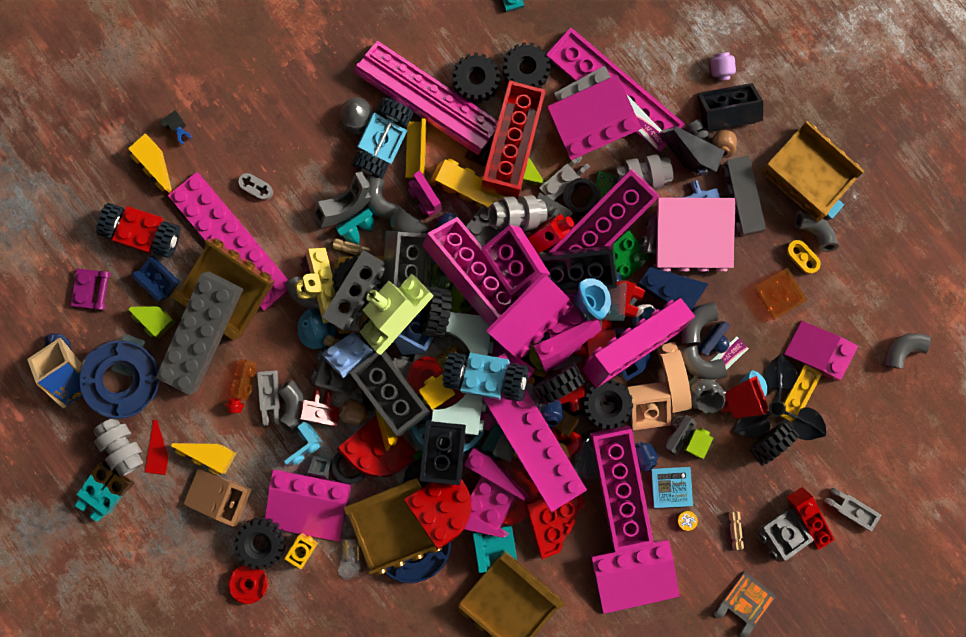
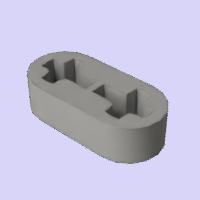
[238,173,273,201]

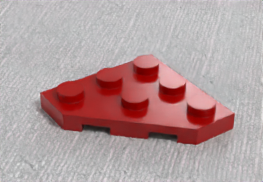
[525,494,585,559]

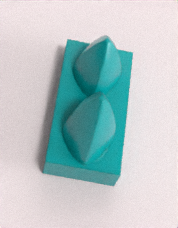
[335,206,374,245]

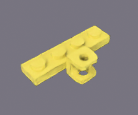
[295,248,342,323]

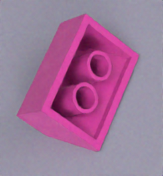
[481,225,550,296]

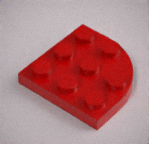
[337,415,417,477]
[404,479,471,550]

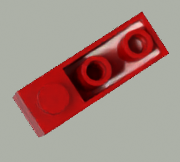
[786,487,835,550]

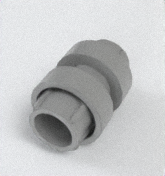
[616,154,673,190]
[488,195,547,231]
[94,418,143,476]

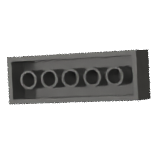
[156,272,243,395]

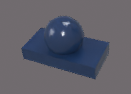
[698,321,730,356]

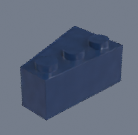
[637,267,709,310]

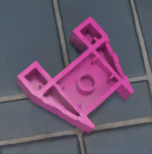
[534,292,601,372]
[464,448,529,538]

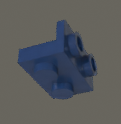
[132,256,180,301]

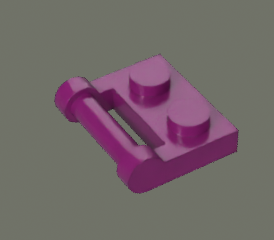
[71,268,111,310]

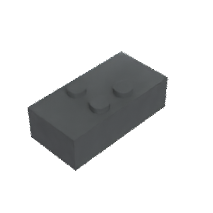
[349,351,432,437]

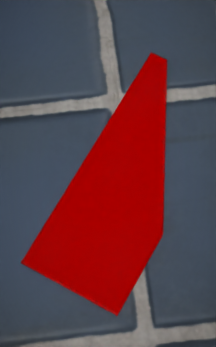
[145,420,169,475]

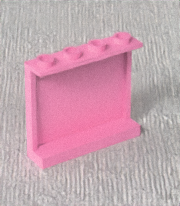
[654,198,735,271]

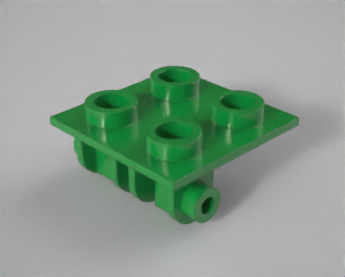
[611,230,650,281]

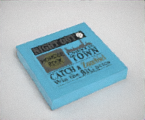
[651,467,693,508]

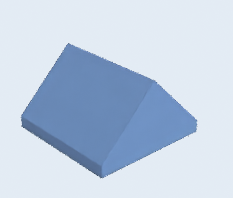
[394,313,434,355]

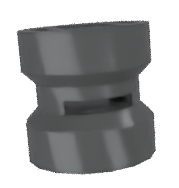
[684,119,710,140]

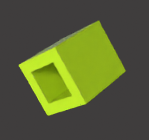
[683,428,713,459]

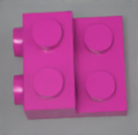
[408,171,442,218]

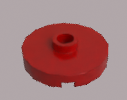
[228,564,268,604]

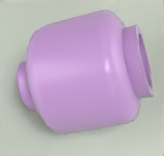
[710,52,736,81]

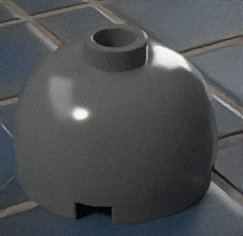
[390,205,428,233]

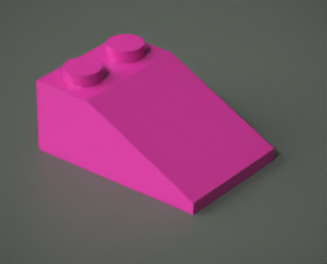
[784,321,858,381]

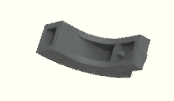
[313,172,371,228]

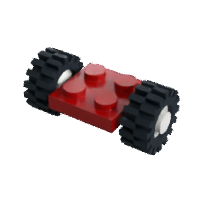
[96,203,181,258]

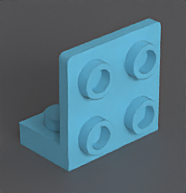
[284,422,323,465]

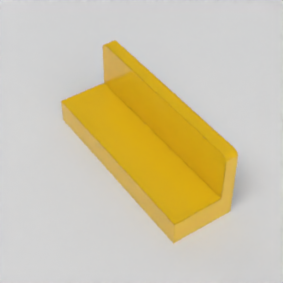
[406,119,427,179]

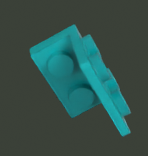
[473,526,517,573]

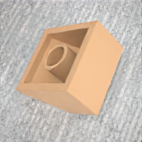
[628,382,671,431]

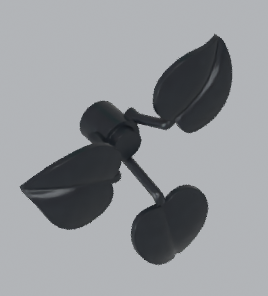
[735,355,826,440]

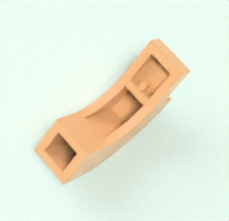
[657,342,692,413]

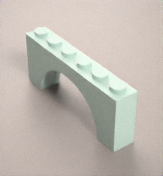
[432,312,494,436]

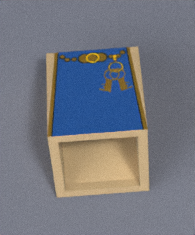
[27,338,82,408]

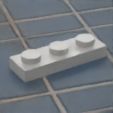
[554,66,610,101]

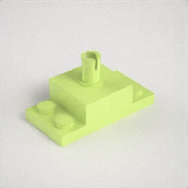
[360,274,434,355]

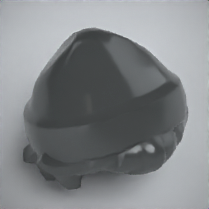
[340,98,374,135]
[690,379,726,414]

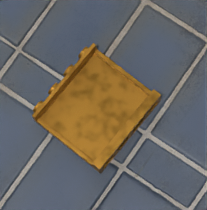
[761,121,864,222]
[172,238,275,340]
[344,477,442,576]
[458,550,565,637]

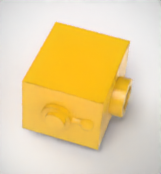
[419,375,455,410]
[285,533,318,569]

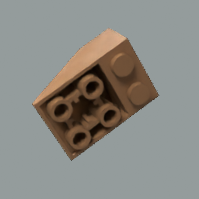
[184,468,252,527]

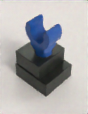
[160,110,192,145]

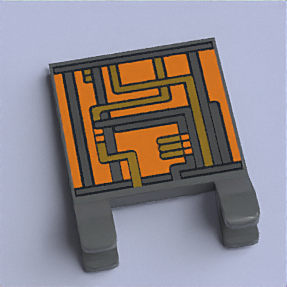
[713,572,776,637]

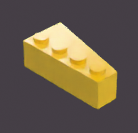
[429,159,506,209]

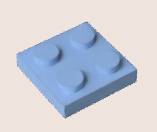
[321,332,374,378]

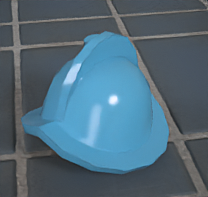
[574,278,611,320]
[297,309,336,349]

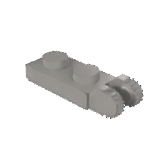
[539,156,590,201]
[257,370,281,426]
[824,487,882,532]

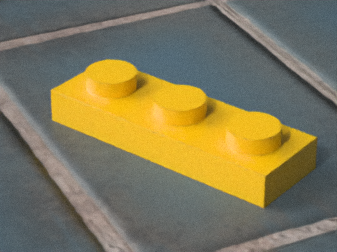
[779,364,823,423]

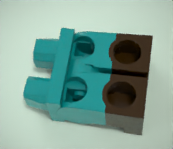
[75,461,134,522]

